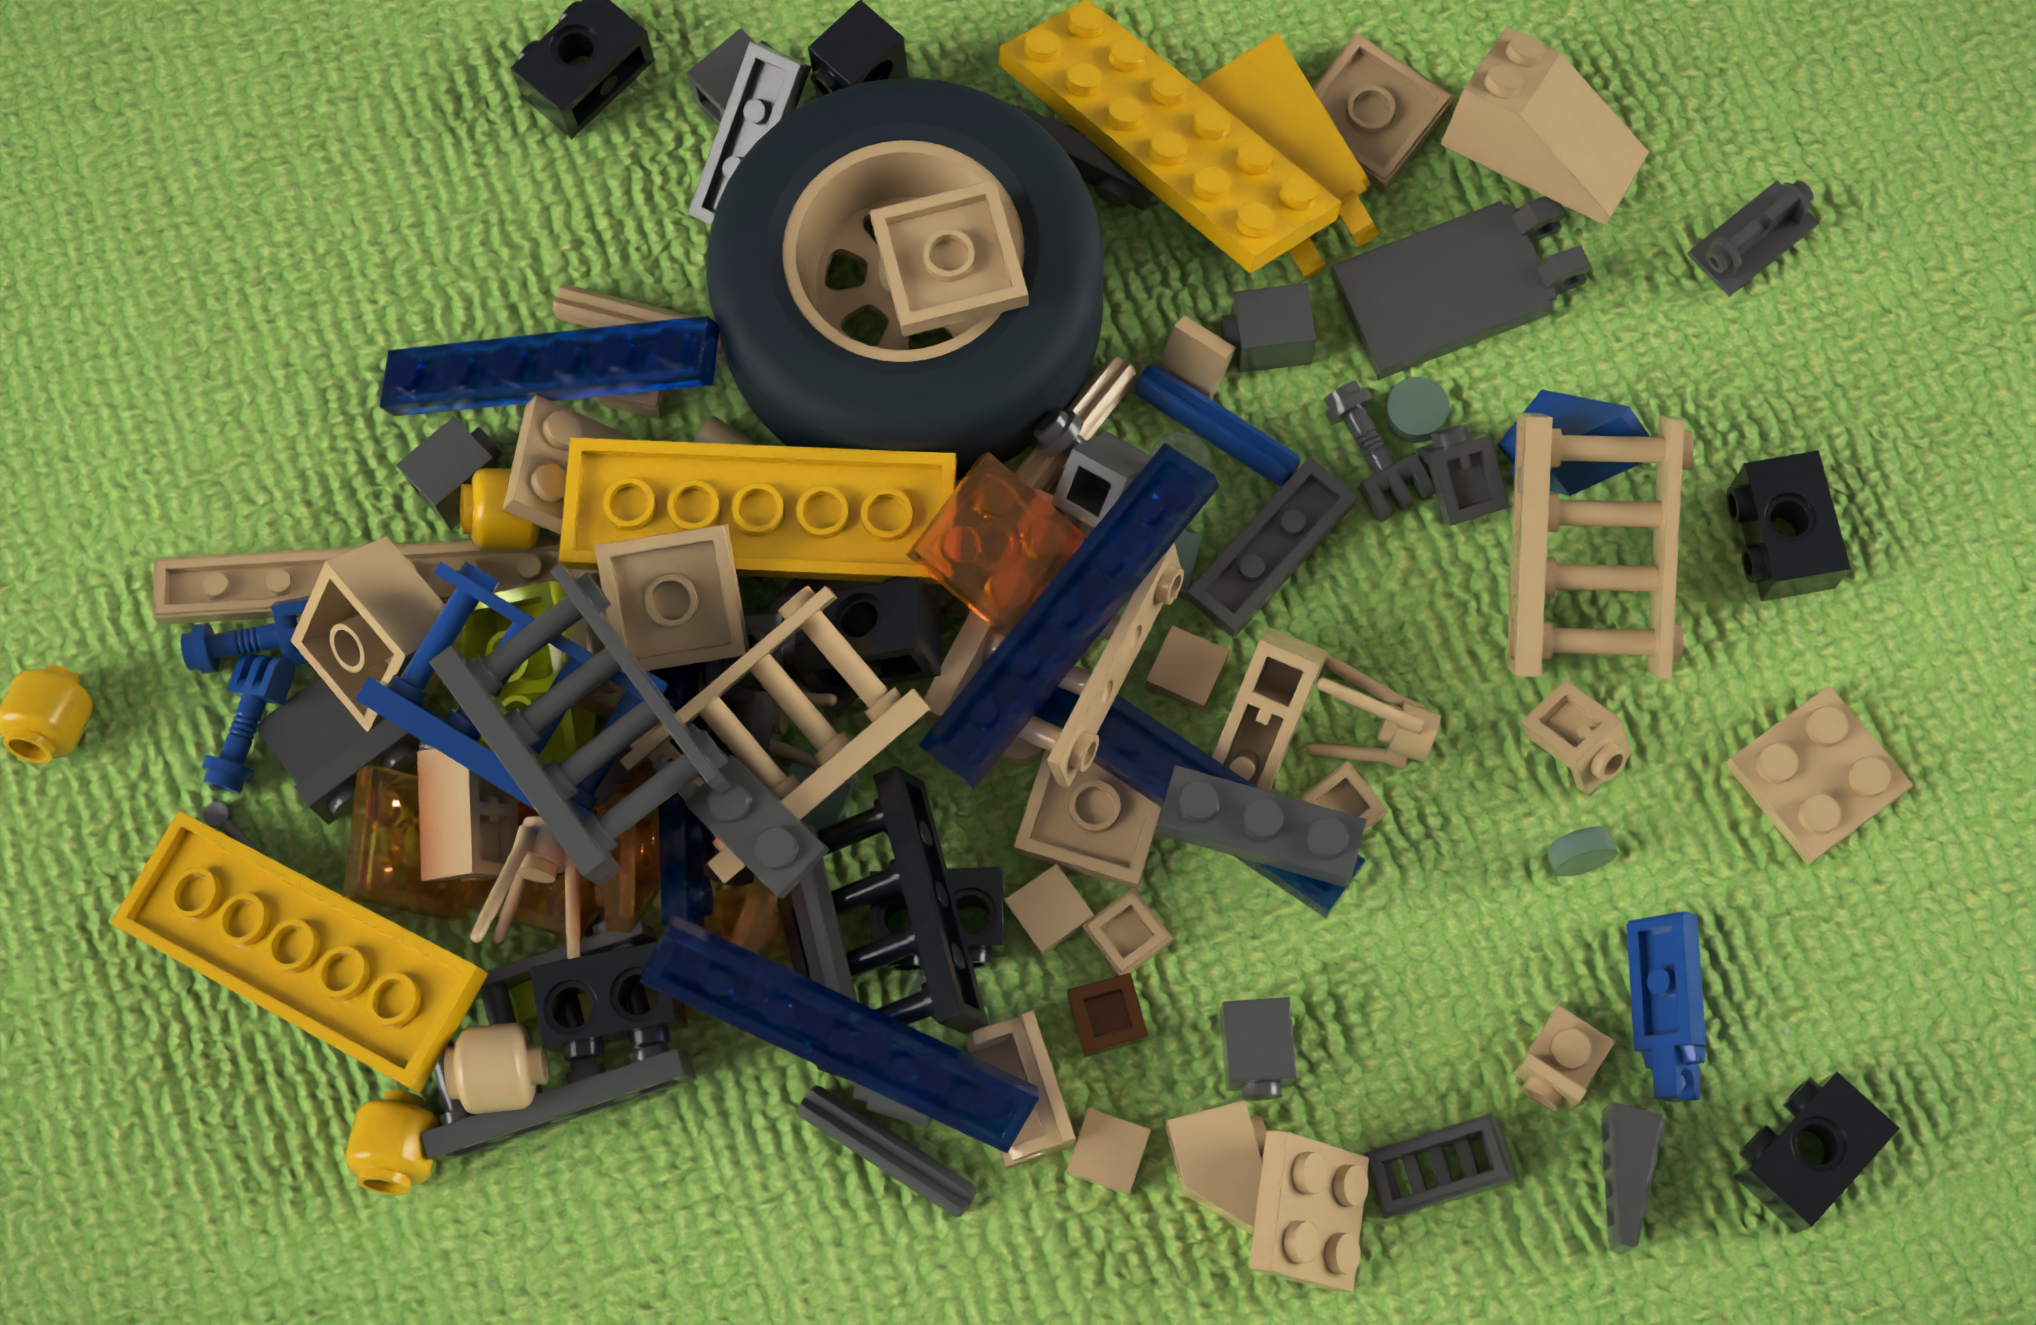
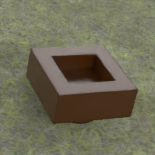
[1067,972,1149,1057]

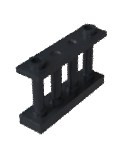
[776,766,989,1080]

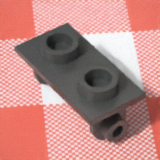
[1687,180,1820,297]

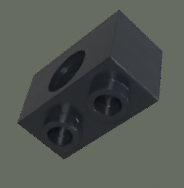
[511,0,655,140]
[1726,450,1851,602]
[794,577,942,694]
[1734,1071,1900,1234]

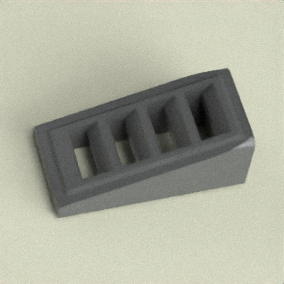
[1601,1102,1665,1254]
[1364,1113,1519,1219]

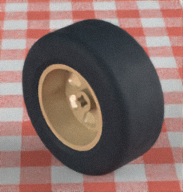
[706,78,1104,481]

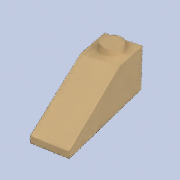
[1205,627,1329,792]

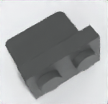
[258,677,433,825]

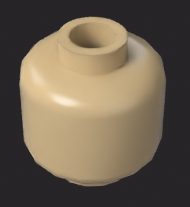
[444,1023,548,1114]

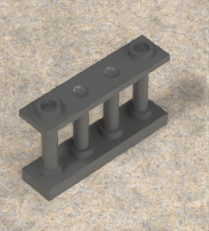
[429,563,731,886]
[421,916,697,1161]

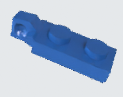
[1626,911,1706,1102]

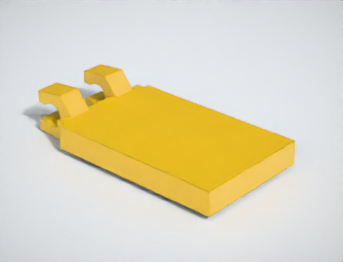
[1195,32,1380,280]

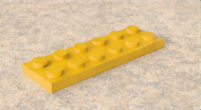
[998,0,1341,274]
[558,437,957,585]
[110,811,489,1093]

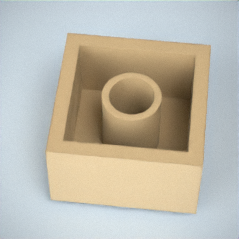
[290,536,466,732]

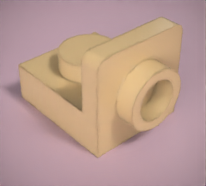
[1521,680,1631,795]
[1513,1005,1615,1111]

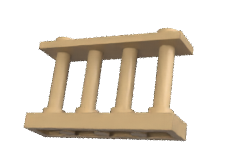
[1506,413,1694,679]
[923,489,1184,789]
[620,586,931,884]

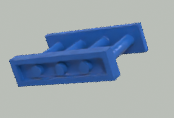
[355,561,677,818]

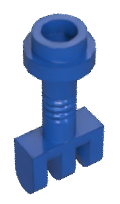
[181,596,310,674]
[201,653,296,794]

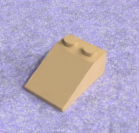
[1441,27,1649,226]

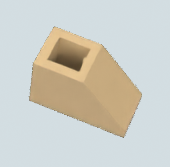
[1165,1100,1266,1236]

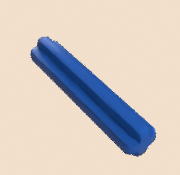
[1135,364,1300,486]

